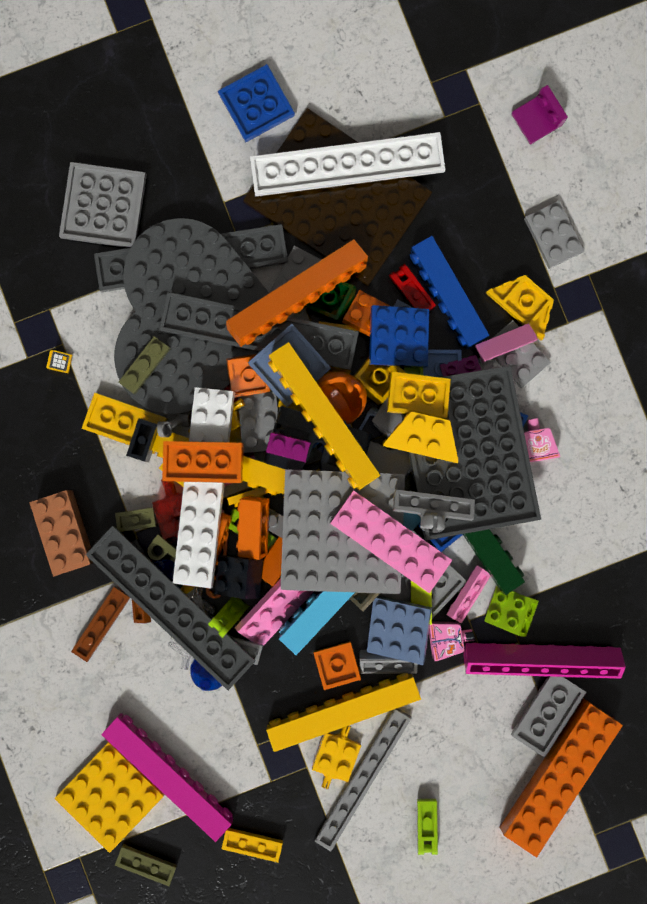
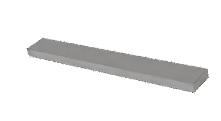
[315,708,412,851]

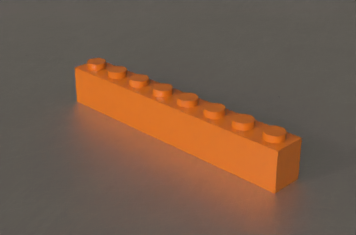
[226,239,368,347]

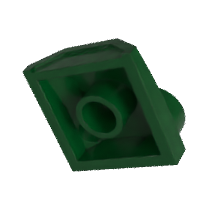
[305,282,356,323]

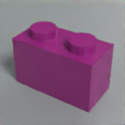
[266,432,310,462]

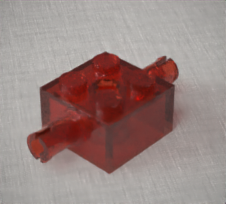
[152,479,183,539]

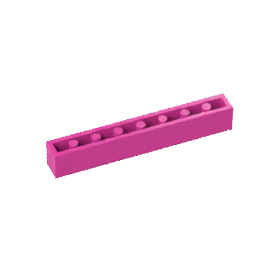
[463,643,626,679]
[101,713,233,842]

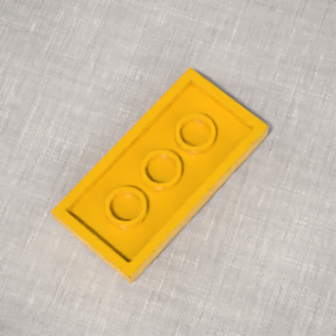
[81,392,168,454]

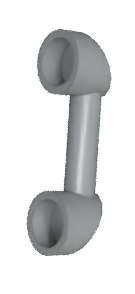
[157,411,192,437]

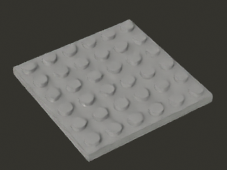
[280,469,405,594]

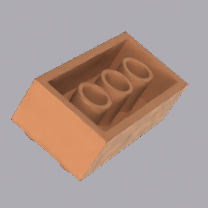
[29,490,94,577]

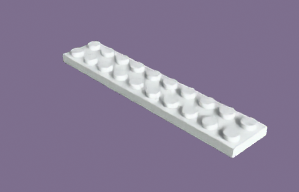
[250,132,445,197]
[173,387,235,588]

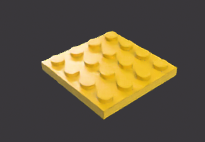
[54,742,165,853]

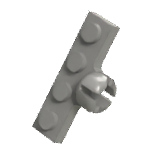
[393,490,475,533]

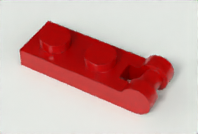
[389,264,436,311]

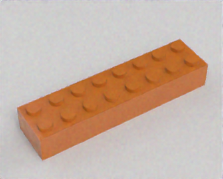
[499,698,623,858]

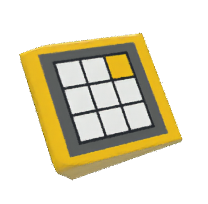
[46,350,73,374]

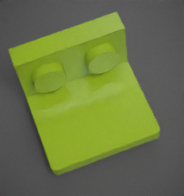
[484,586,539,637]

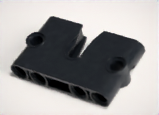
[264,406,373,472]

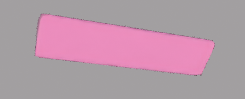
[475,323,538,363]

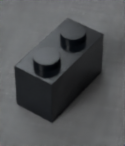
[126,418,158,462]

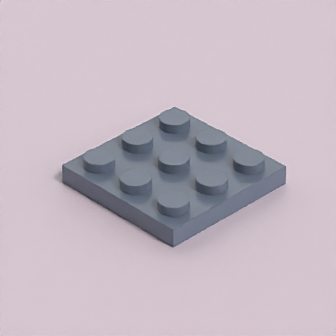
[248,324,331,407]
[367,596,432,665]

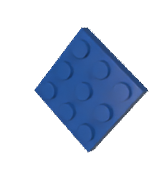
[218,64,295,143]
[369,305,429,368]

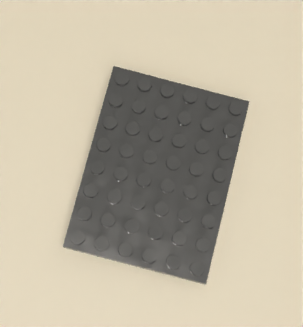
[401,366,541,541]

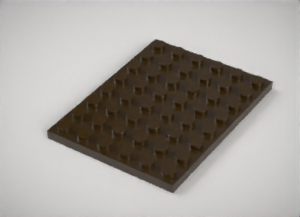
[243,108,432,286]

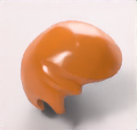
[317,371,367,424]

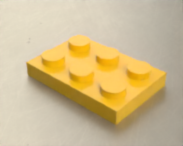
[387,372,451,419]

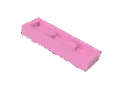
[446,566,491,624]

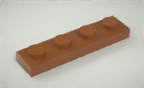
[71,586,130,662]

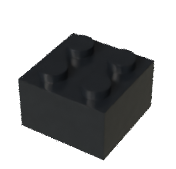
[215,555,263,599]

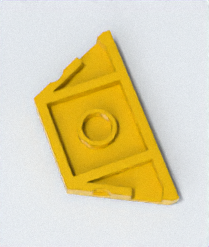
[486,275,554,341]
[382,410,458,463]

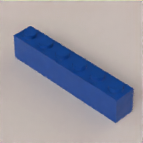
[410,236,489,349]

